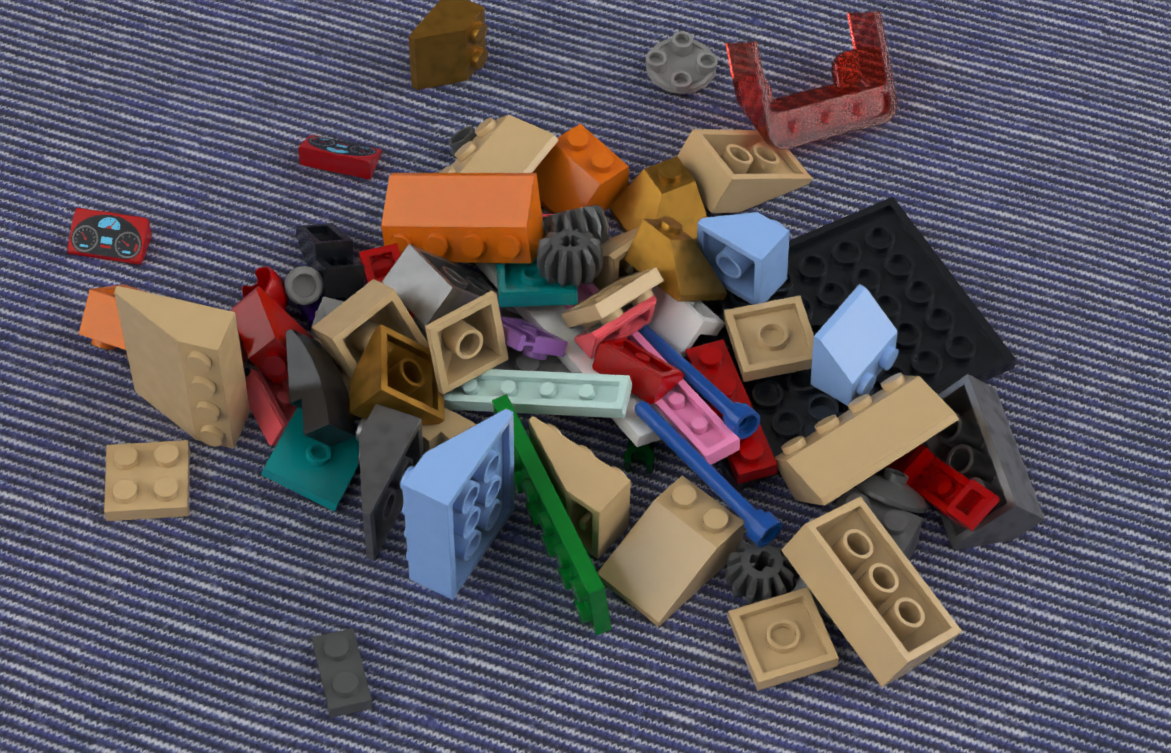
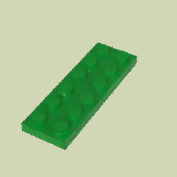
[492,394,612,636]

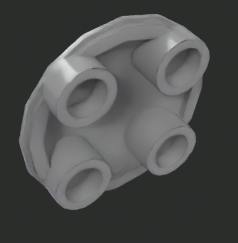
[645,31,718,94]

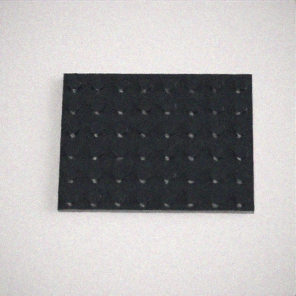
[684,197,1016,491]

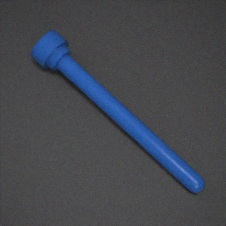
[638,325,760,440]
[634,401,783,548]

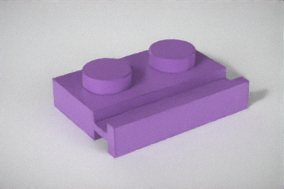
[501,316,568,360]

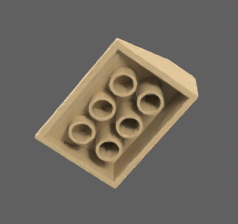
[114,286,250,449]

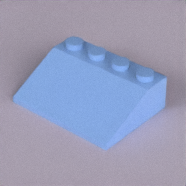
[400,409,515,600]

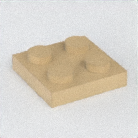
[561,267,664,329]
[724,295,814,382]
[104,440,190,521]
[728,587,839,691]

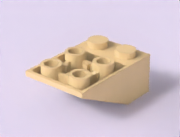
[529,416,631,559]

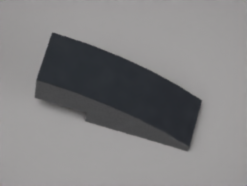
[296,223,365,298]
[286,329,356,447]

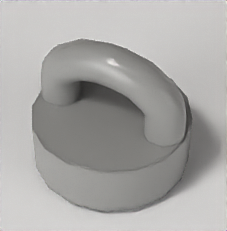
[284,266,324,305]

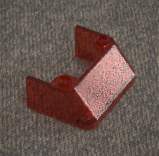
[725,11,898,149]

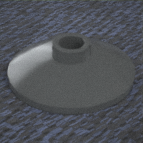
[855,468,929,513]

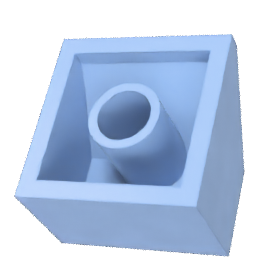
[697,212,790,305]
[810,284,899,406]

